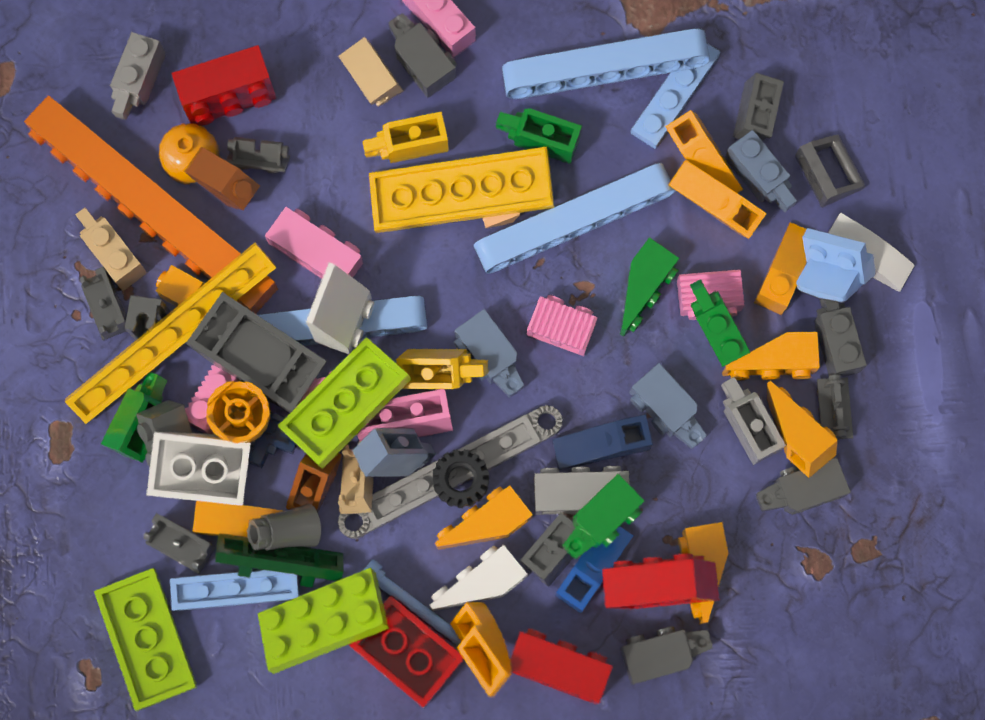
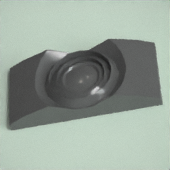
[186,292,327,413]

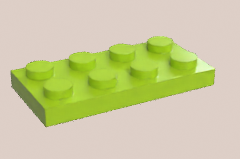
[278,337,411,469]
[94,568,198,711]
[257,568,388,674]

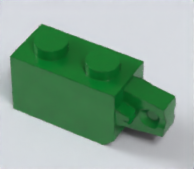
[496,108,582,164]
[690,279,750,367]
[101,372,168,463]
[562,474,644,559]

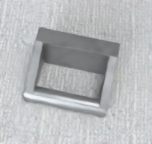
[795,134,866,208]

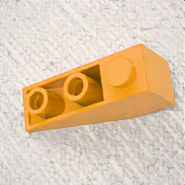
[665,110,743,193]
[668,160,767,239]
[722,332,819,381]
[767,381,838,478]
[435,485,533,550]
[678,522,728,624]

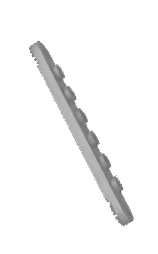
[338,405,562,539]

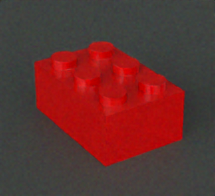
[171,45,277,126]
[602,554,719,610]
[349,595,465,709]
[510,629,612,705]

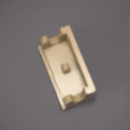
[338,37,403,107]
[338,441,374,514]

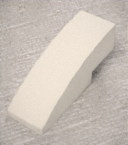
[828,213,915,292]

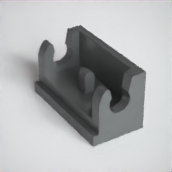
[733,73,784,141]
[80,267,127,341]
[125,295,171,341]
[143,513,216,575]
[520,513,575,588]

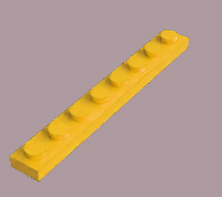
[65,242,276,424]

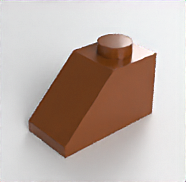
[184,147,260,210]
[286,453,342,513]

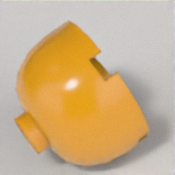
[159,123,220,185]
[206,381,270,444]

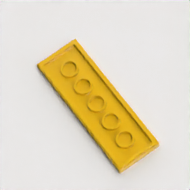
[369,147,554,233]

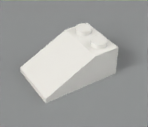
[306,262,374,354]
[147,432,250,506]

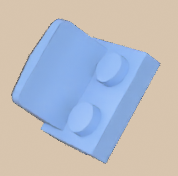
[796,228,876,303]

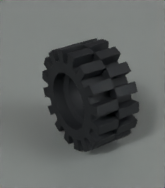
[432,449,489,508]

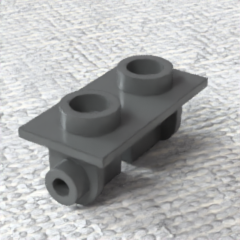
[226,137,290,173]
[817,375,853,439]

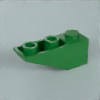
[620,237,679,337]

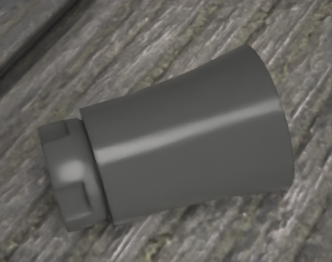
[247,503,321,550]

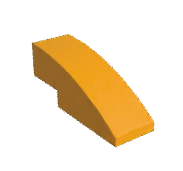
[192,501,282,538]
[450,602,512,697]

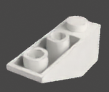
[430,545,528,611]

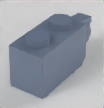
[725,130,797,213]
[453,309,524,398]
[629,363,707,449]
[352,428,436,477]

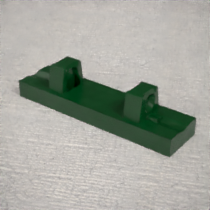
[215,533,344,587]

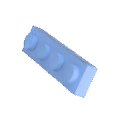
[631,43,721,149]
[170,570,299,611]

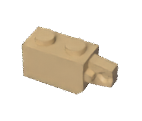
[75,208,147,291]

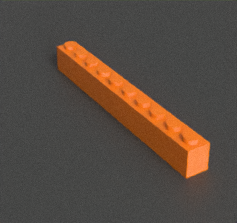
[24,95,278,314]

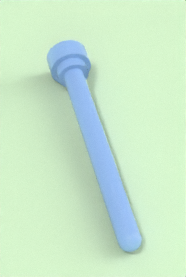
[364,559,461,646]

